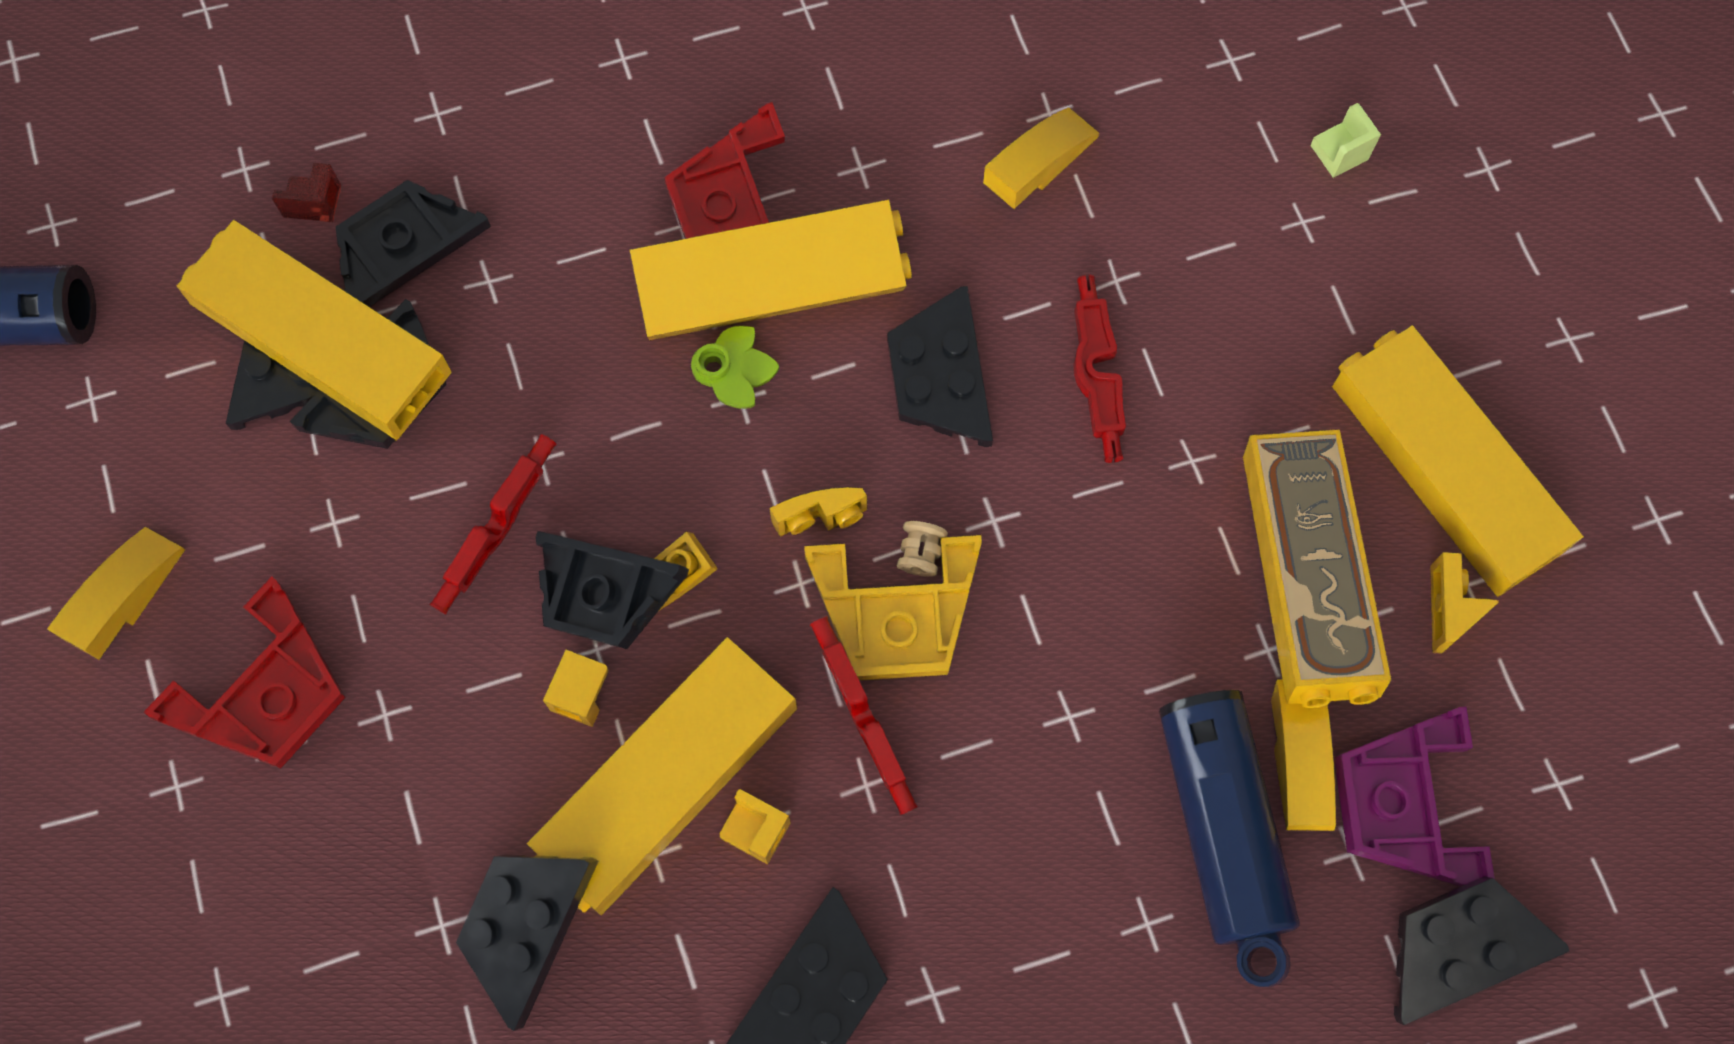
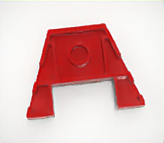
[664,102,785,239]
[144,576,346,769]

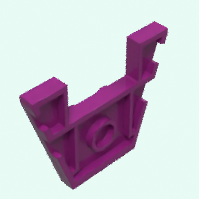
[1334,707,1495,886]

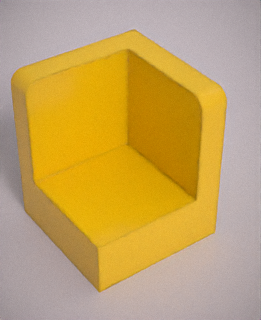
[543,650,608,727]
[719,789,791,865]

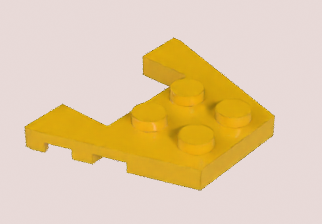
[804,535,982,680]

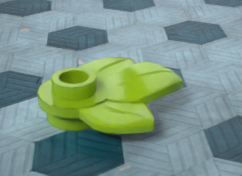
[691,326,779,409]

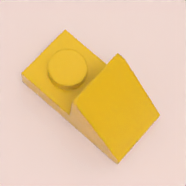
[1430,552,1499,654]

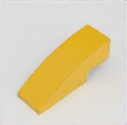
[983,107,1099,209]
[47,527,185,660]
[1271,679,1336,831]

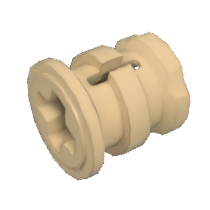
[897,521,948,577]

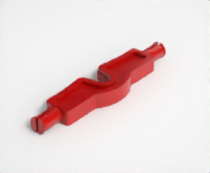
[1073,275,1126,463]
[429,434,557,615]
[810,616,918,816]

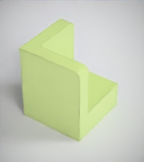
[1310,103,1381,178]

